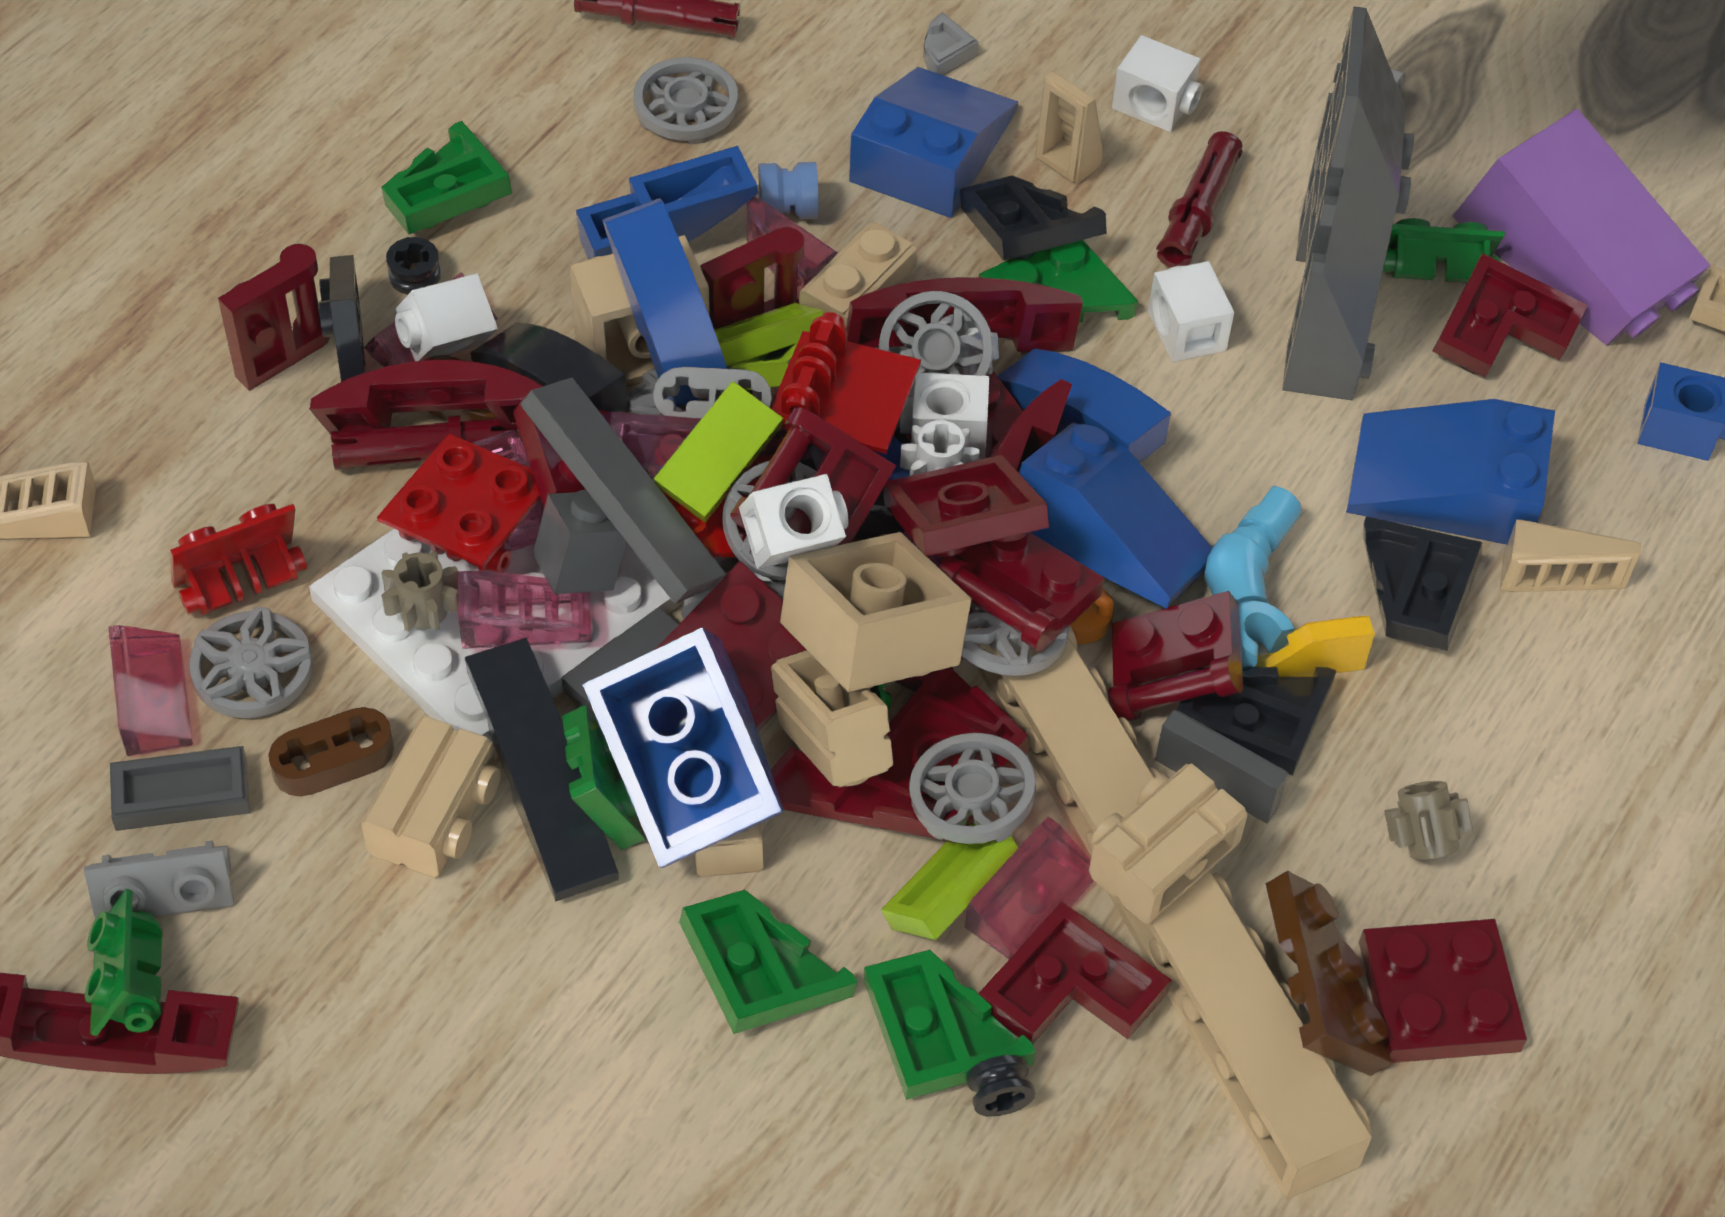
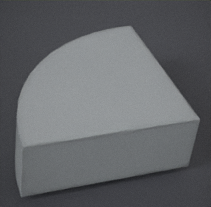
[923,12,979,75]

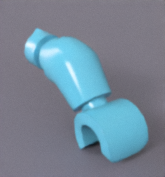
[1204,486,1302,671]

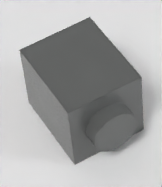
[533,490,627,594]

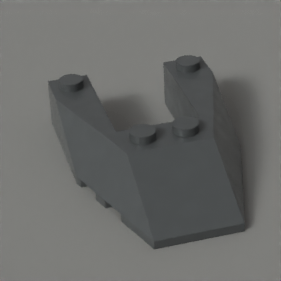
[1282,6,1414,401]

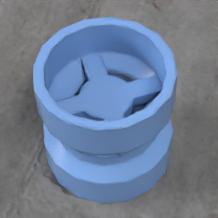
[758,162,819,220]

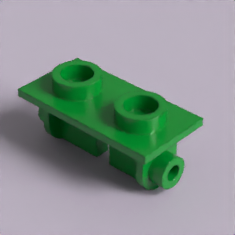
[1383,218,1505,283]
[85,888,163,1036]

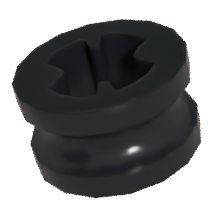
[386,237,441,295]
[966,1055,1036,1117]

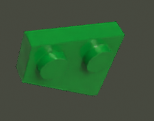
[381,121,512,235]
[979,240,1138,322]
[562,705,646,850]
[679,889,858,1034]
[863,949,1036,1100]

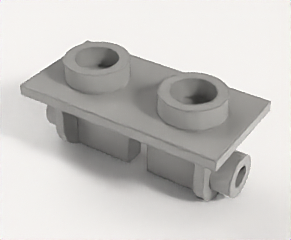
[84,840,234,919]

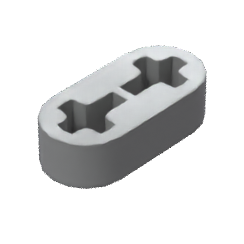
[653,367,774,430]

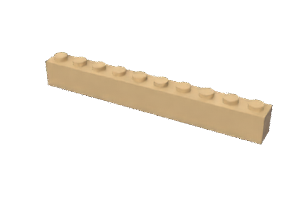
[975,626,1372,1200]

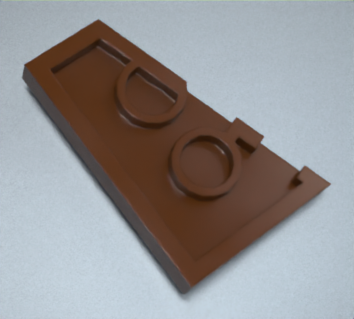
[1266,870,1393,1076]

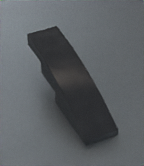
[464,637,619,901]

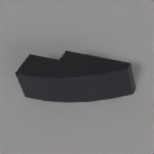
[470,322,629,414]

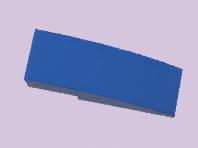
[576,146,758,260]
[602,198,727,408]
[998,348,1171,463]

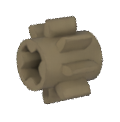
[381,551,460,632]
[1384,781,1473,860]

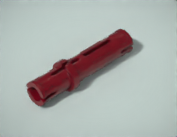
[574,0,741,38]
[1156,131,1243,268]
[331,415,519,470]

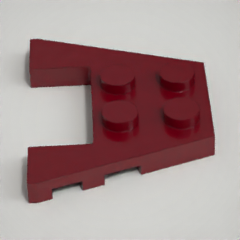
[771,667,1029,843]

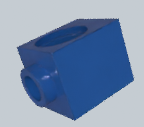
[1637,362,1725,461]

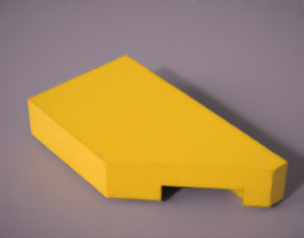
[1255,615,1375,677]

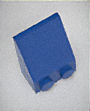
[849,67,1018,218]
[1346,399,1555,545]
[1019,422,1212,609]
[583,627,784,868]

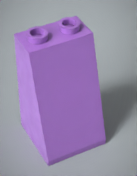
[1453,108,1711,346]

